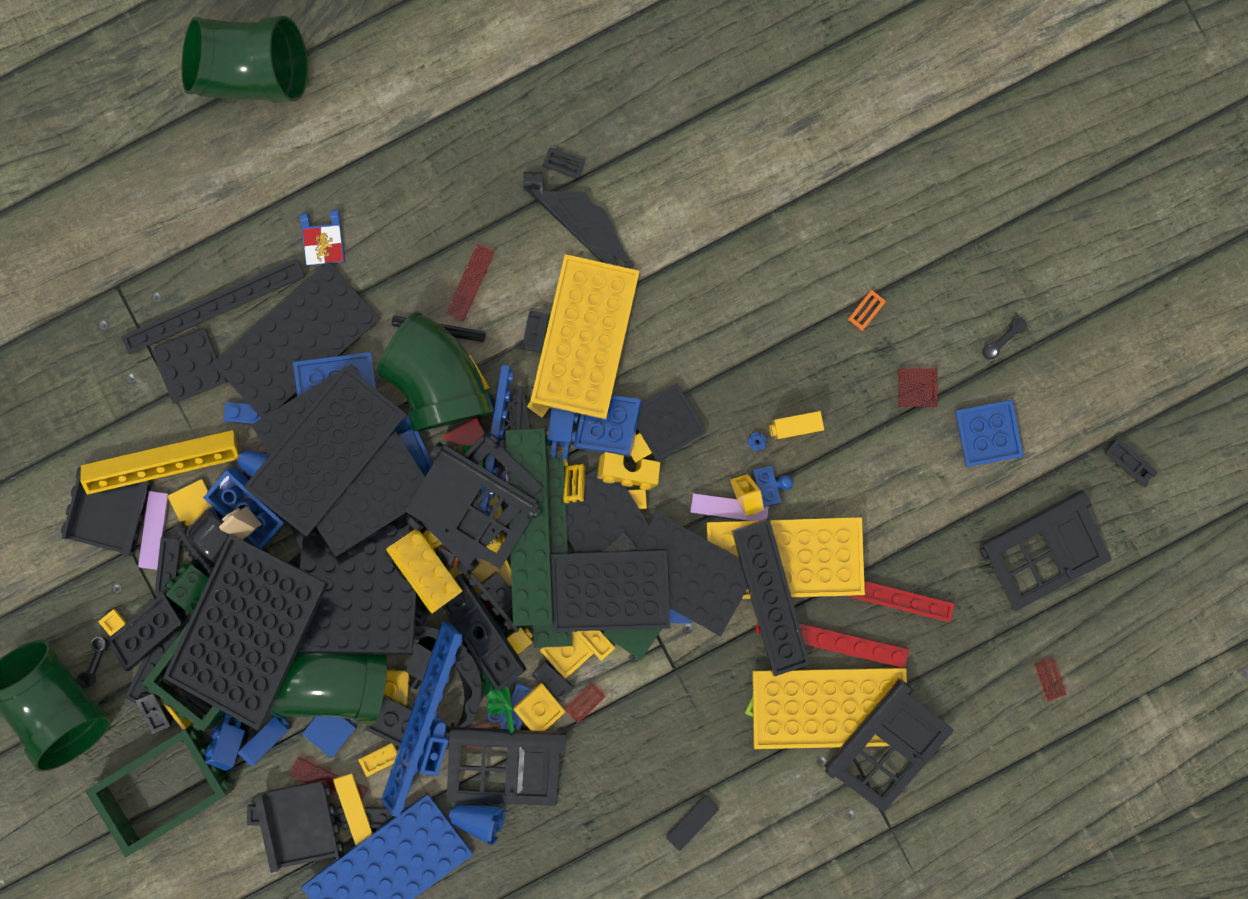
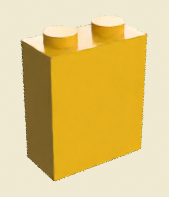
[769,411,824,440]

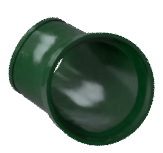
[181,16,308,103]
[378,311,494,432]
[0,640,111,772]
[270,653,387,725]

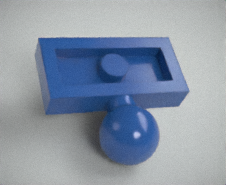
[753,466,793,507]

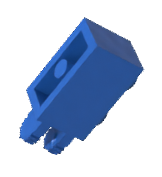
[547,408,578,460]
[205,713,245,771]
[418,716,448,776]

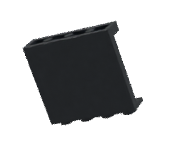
[61,464,154,556]
[254,779,344,873]

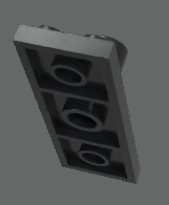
[442,573,527,692]

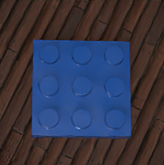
[574,395,642,456]
[955,400,1023,467]

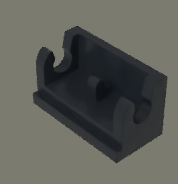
[522,311,550,353]
[532,660,574,702]
[135,692,173,734]

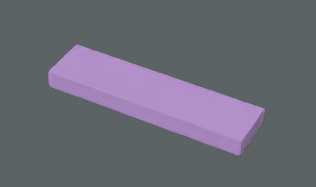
[138,491,169,570]
[690,493,769,521]

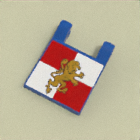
[300,210,344,266]

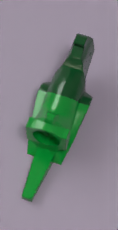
[478,667,514,733]

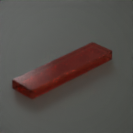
[446,244,495,322]
[289,757,368,801]

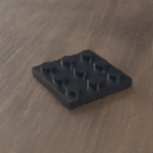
[151,329,228,404]
[637,383,706,462]

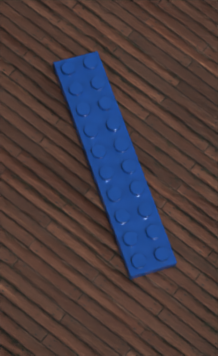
[381,621,462,817]

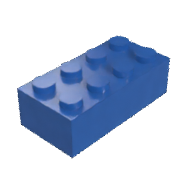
[203,466,288,549]

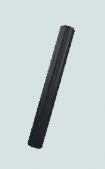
[391,316,486,342]

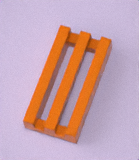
[847,289,886,331]

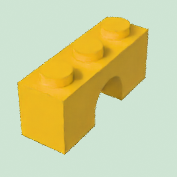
[597,452,660,490]

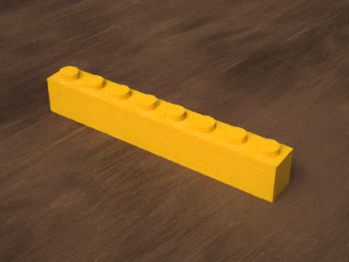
[80,430,239,495]

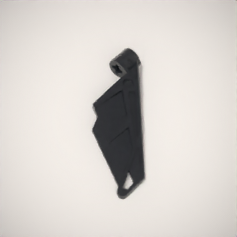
[523,172,634,269]

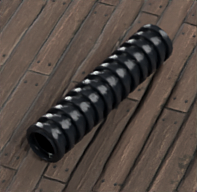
[170,520,215,577]

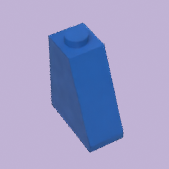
[238,716,292,767]

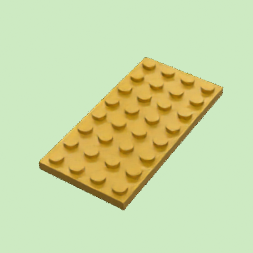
[530,254,639,420]
[707,517,865,599]
[752,668,907,749]

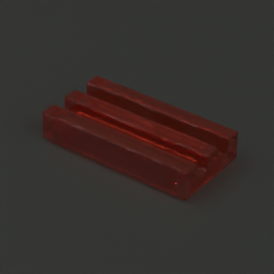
[1034,658,1066,701]
[565,683,606,724]

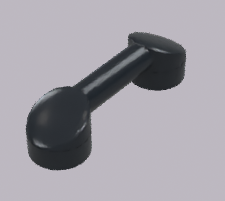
[982,318,1026,360]
[77,636,109,688]

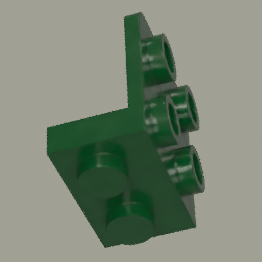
[164,561,209,615]

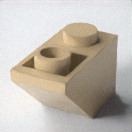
[219,507,262,539]

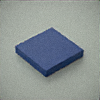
[302,717,356,758]

